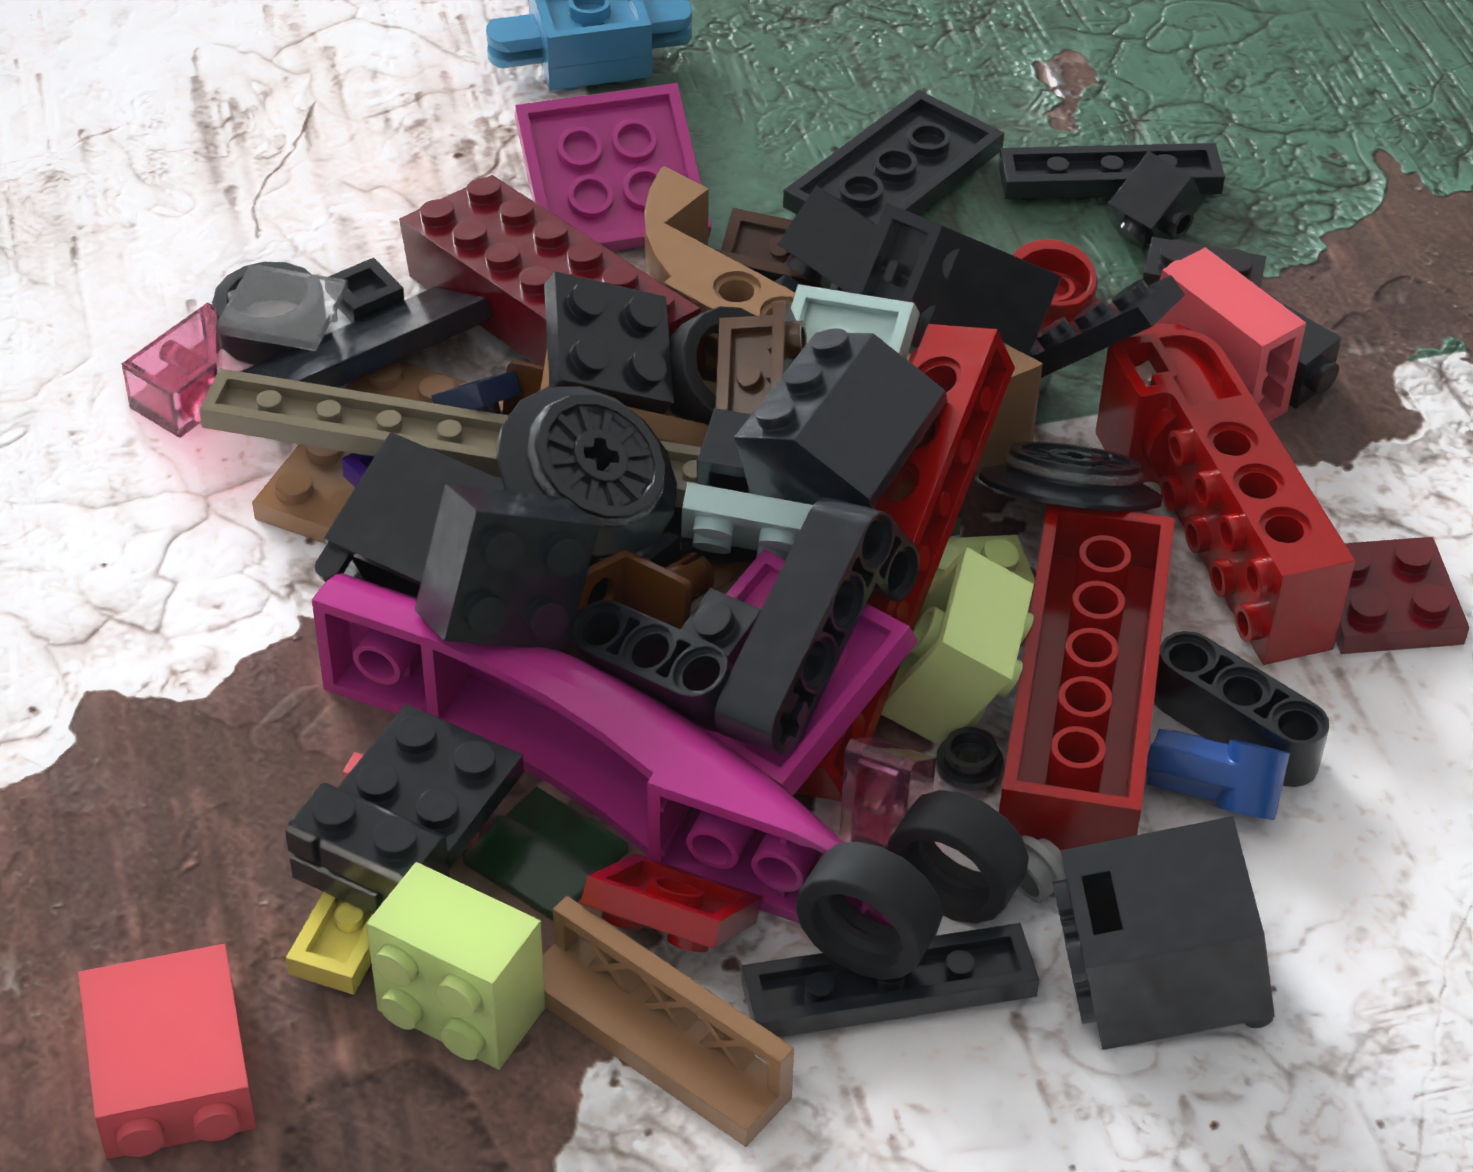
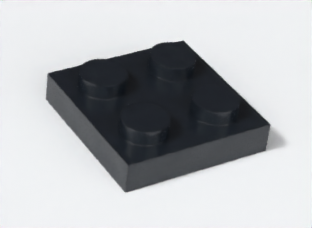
[544,271,674,414]
[337,704,524,869]

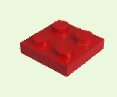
[580,854,763,952]

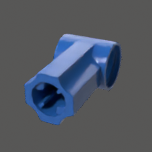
[1146,729,1290,820]

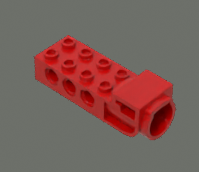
[1095,323,1355,665]

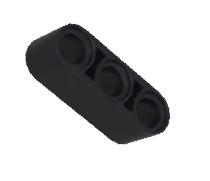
[571,599,734,732]
[1154,631,1329,787]

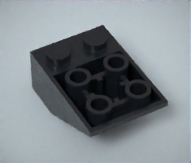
[849,203,1062,356]

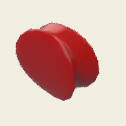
[1013,239,1098,333]

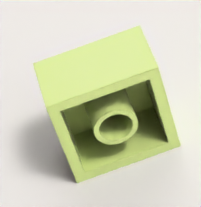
[881,547,1034,746]
[366,862,545,1070]

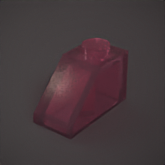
[121,302,223,438]
[839,736,936,850]

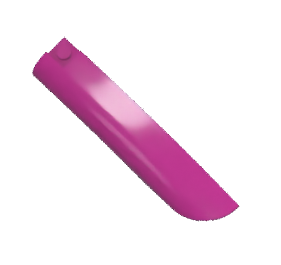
[312,573,893,926]

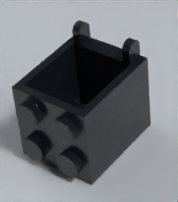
[315,432,505,598]
[1052,816,1275,1050]

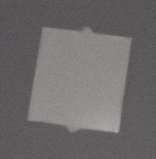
[216,264,348,351]

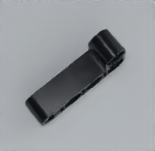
[715,497,920,755]

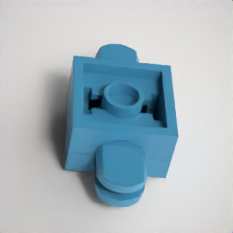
[486,0,692,91]

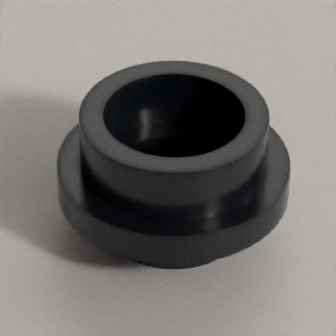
[935,727,1003,791]

